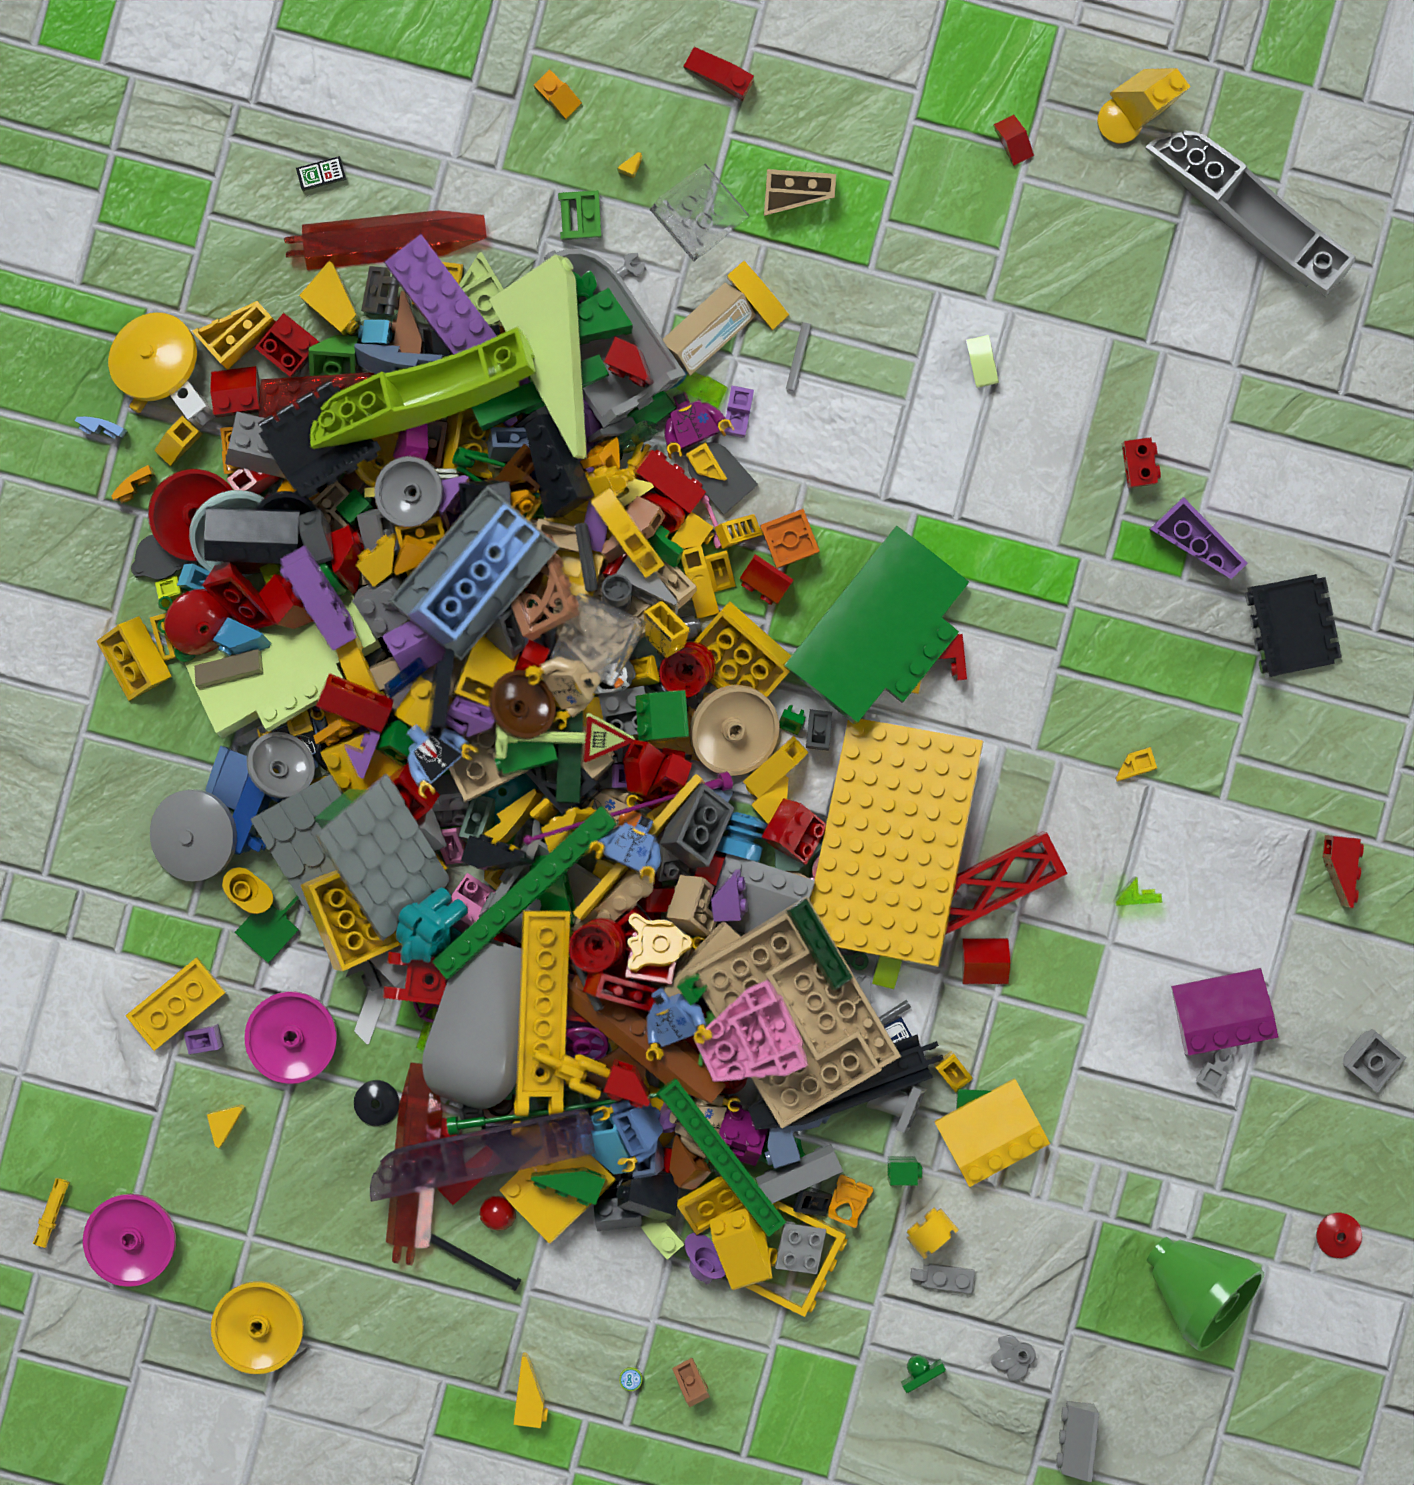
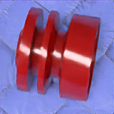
[659,642,716,697]
[569,917,627,973]

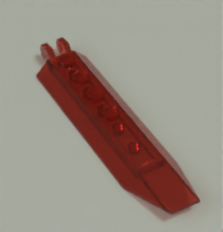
[284,210,487,270]
[386,1062,443,1266]

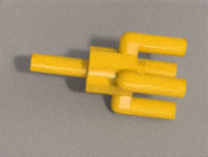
[532,1050,610,1099]

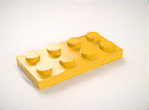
[125,957,226,1051]

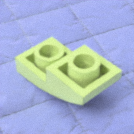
[967,335,999,388]

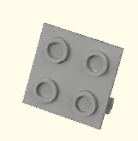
[775,1221,826,1274]

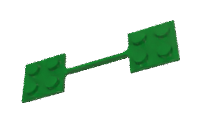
[234,895,299,963]

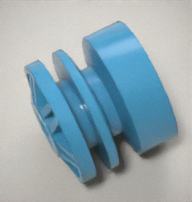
[716,812,768,862]

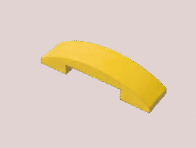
[336,631,392,713]

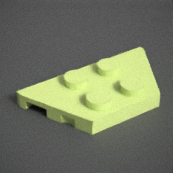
[459,252,504,325]

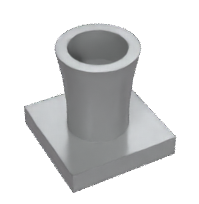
[867,1085,926,1133]

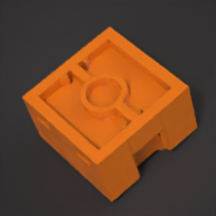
[760,509,820,569]

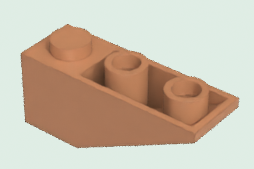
[389,291,424,354]
[601,496,665,563]

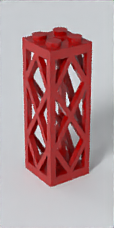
[945,831,1068,935]

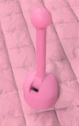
[701,495,722,549]

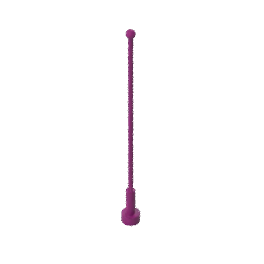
[523,771,733,845]

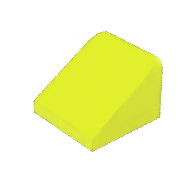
[155,575,183,608]

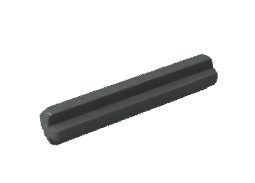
[575,523,598,591]

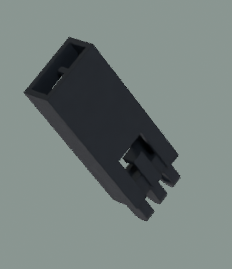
[425,649,454,738]

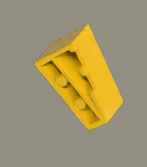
[192,301,276,370]

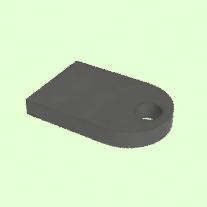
[688,442,758,515]

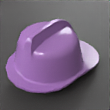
[684,1233,726,1284]

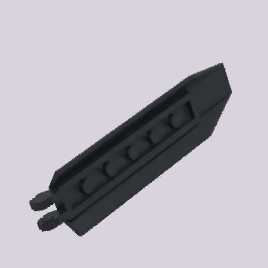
[748,1034,944,1130]

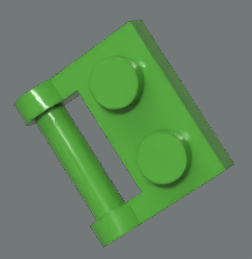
[558,190,601,240]

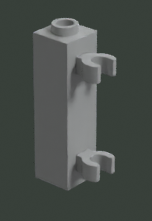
[756,1144,843,1203]

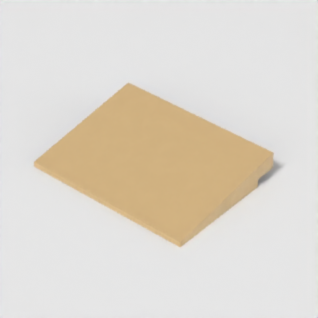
[688,896,901,1128]

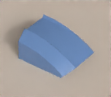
[206,746,249,810]

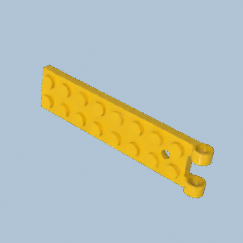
[514,911,570,1116]

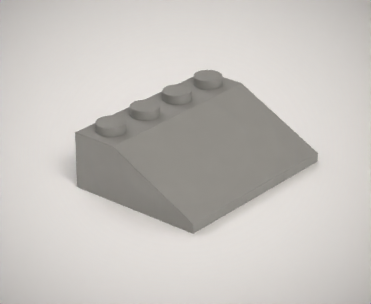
[710,854,815,934]

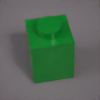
[336,489,376,529]

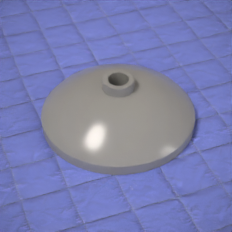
[375,457,443,527]
[247,732,315,799]

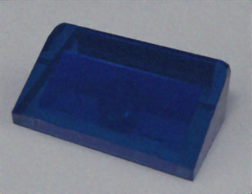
[384,657,429,698]

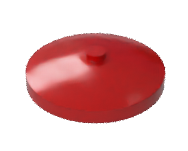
[148,469,233,561]

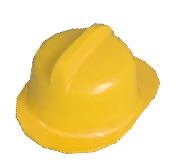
[222,867,273,914]

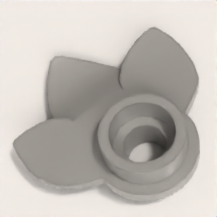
[991,1335,1036,1381]

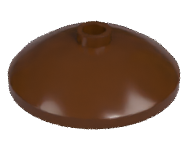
[489,671,556,739]

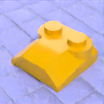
[393,676,454,733]

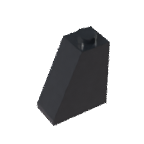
[616,1173,679,1222]

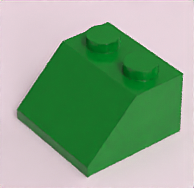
[635,690,689,742]

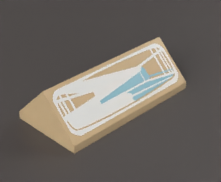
[662,283,756,376]

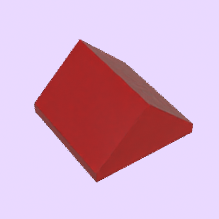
[962,938,1011,984]

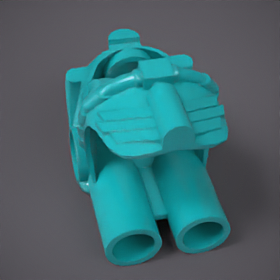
[396,887,468,963]

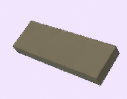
[194,649,262,689]

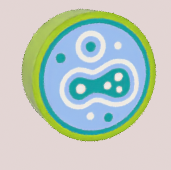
[619,1367,642,1391]

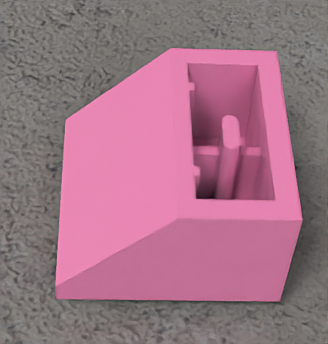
[447,873,496,933]

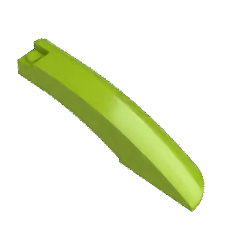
[310,327,536,449]

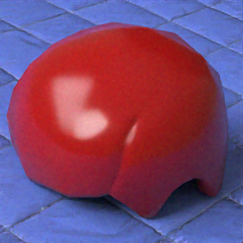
[479,1196,516,1231]

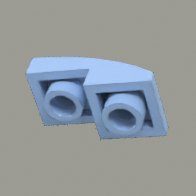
[75,417,128,439]

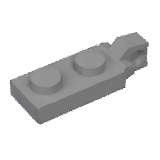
[910,1263,975,1294]

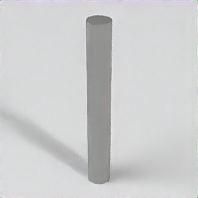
[786,322,811,391]

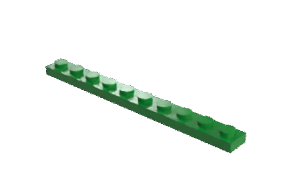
[432,806,618,979]

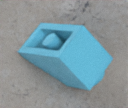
[358,320,393,345]

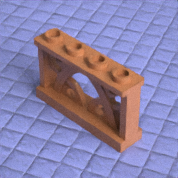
[511,530,580,641]

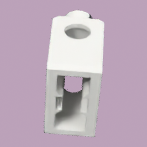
[170,380,216,430]

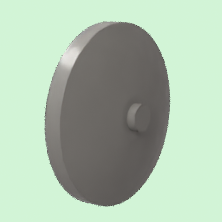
[150,789,237,881]

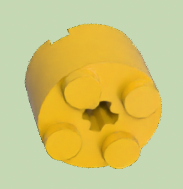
[906,1207,959,1259]

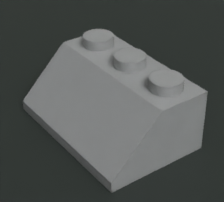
[1056,1401,1099,1482]

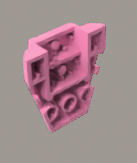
[694,980,808,1081]

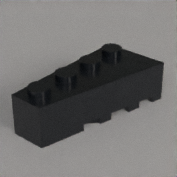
[524,414,595,519]

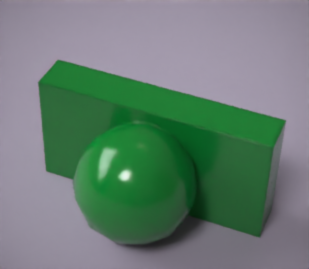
[901,1355,946,1393]

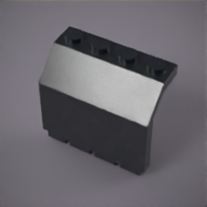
[258,380,381,499]
[1245,574,1342,678]

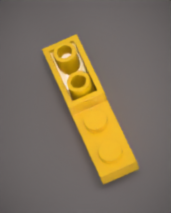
[591,487,664,578]

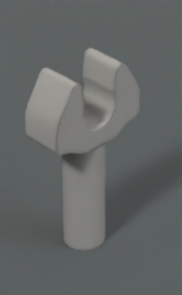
[616,253,645,278]

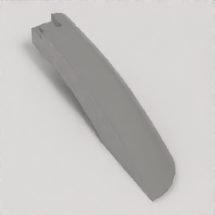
[1146,130,1356,297]

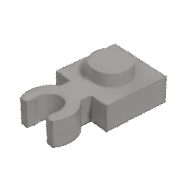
[1196,1050,1232,1093]

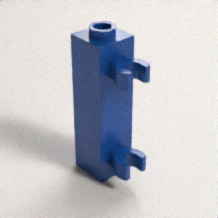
[233,776,285,855]

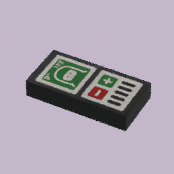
[296,156,346,191]

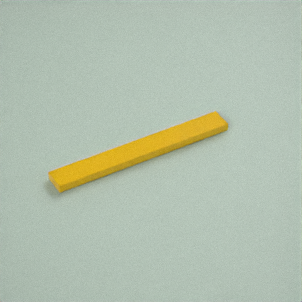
[573,774,705,921]

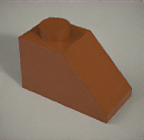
[669,1135,711,1190]

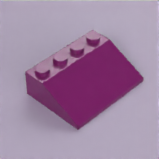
[1171,968,1279,1056]

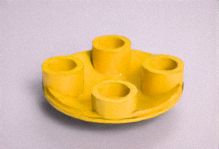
[1097,99,1142,144]

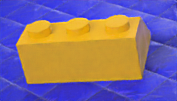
[96,616,172,701]

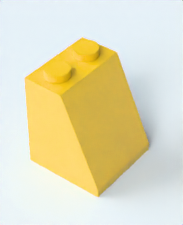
[1109,68,1191,130]
[299,261,361,336]

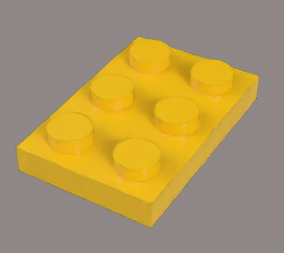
[677,1176,745,1235]

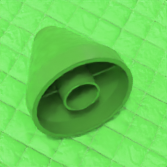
[1147,1237,1265,1351]

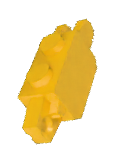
[580,466,635,508]

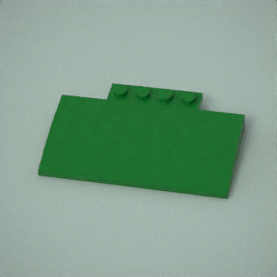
[784,526,969,724]

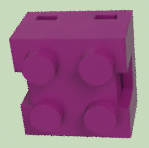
[718,1102,768,1166]

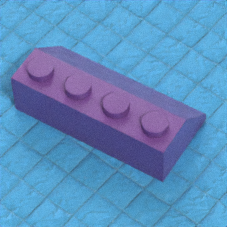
[382,621,486,680]

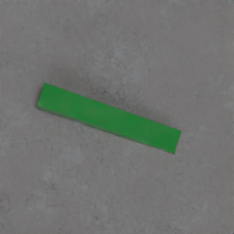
[471,354,609,431]

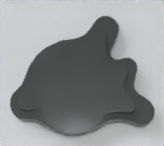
[131,535,199,579]

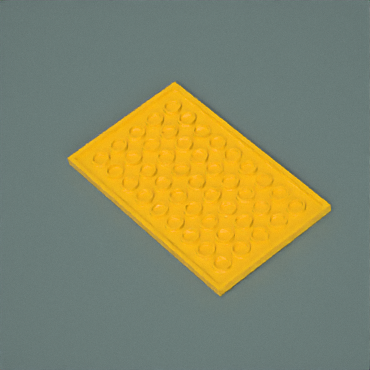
[810,719,984,967]

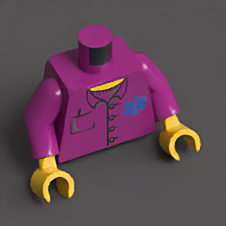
[664,392,734,459]

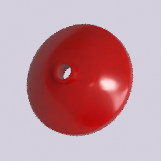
[164,589,232,655]

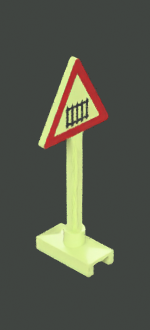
[495,713,634,763]

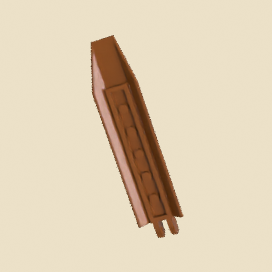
[567,959,726,1104]

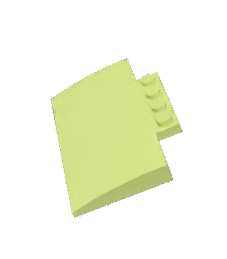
[184,591,381,739]

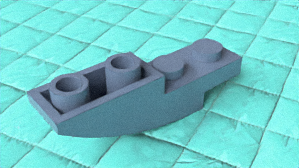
[354,343,443,374]

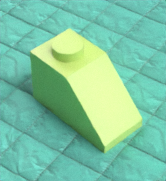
[640,1216,685,1260]

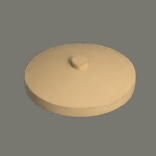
[689,685,779,776]

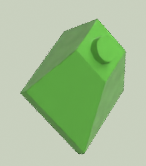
[309,335,358,389]

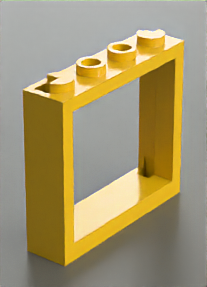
[746,1200,848,1317]

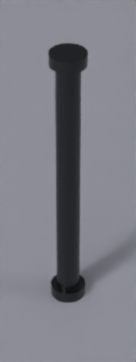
[419,1227,522,1291]

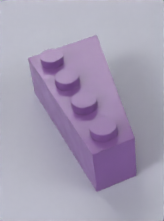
[1149,497,1248,579]

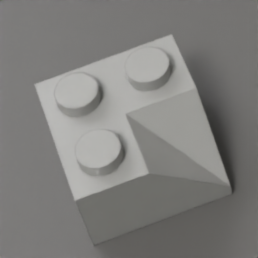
[352,572,408,638]

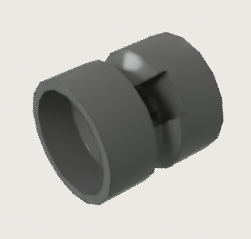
[602,574,632,616]

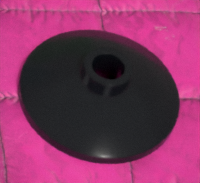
[354,1080,400,1126]

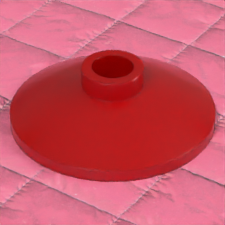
[1316,1212,1362,1258]

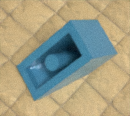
[213,618,272,657]

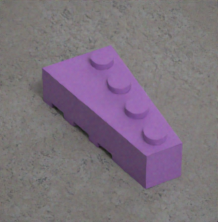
[280,546,357,651]

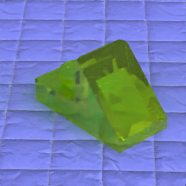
[677,372,728,408]
[1113,876,1162,906]

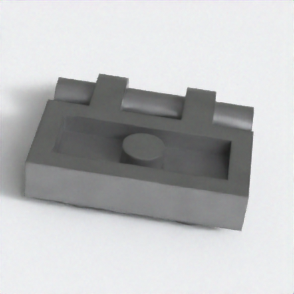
[361,266,401,316]

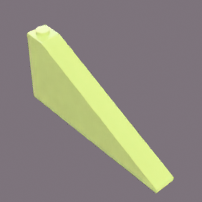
[489,254,587,459]

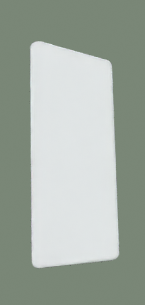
[354,988,386,1044]

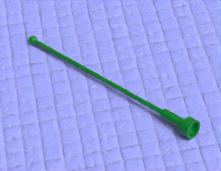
[447,1093,661,1136]

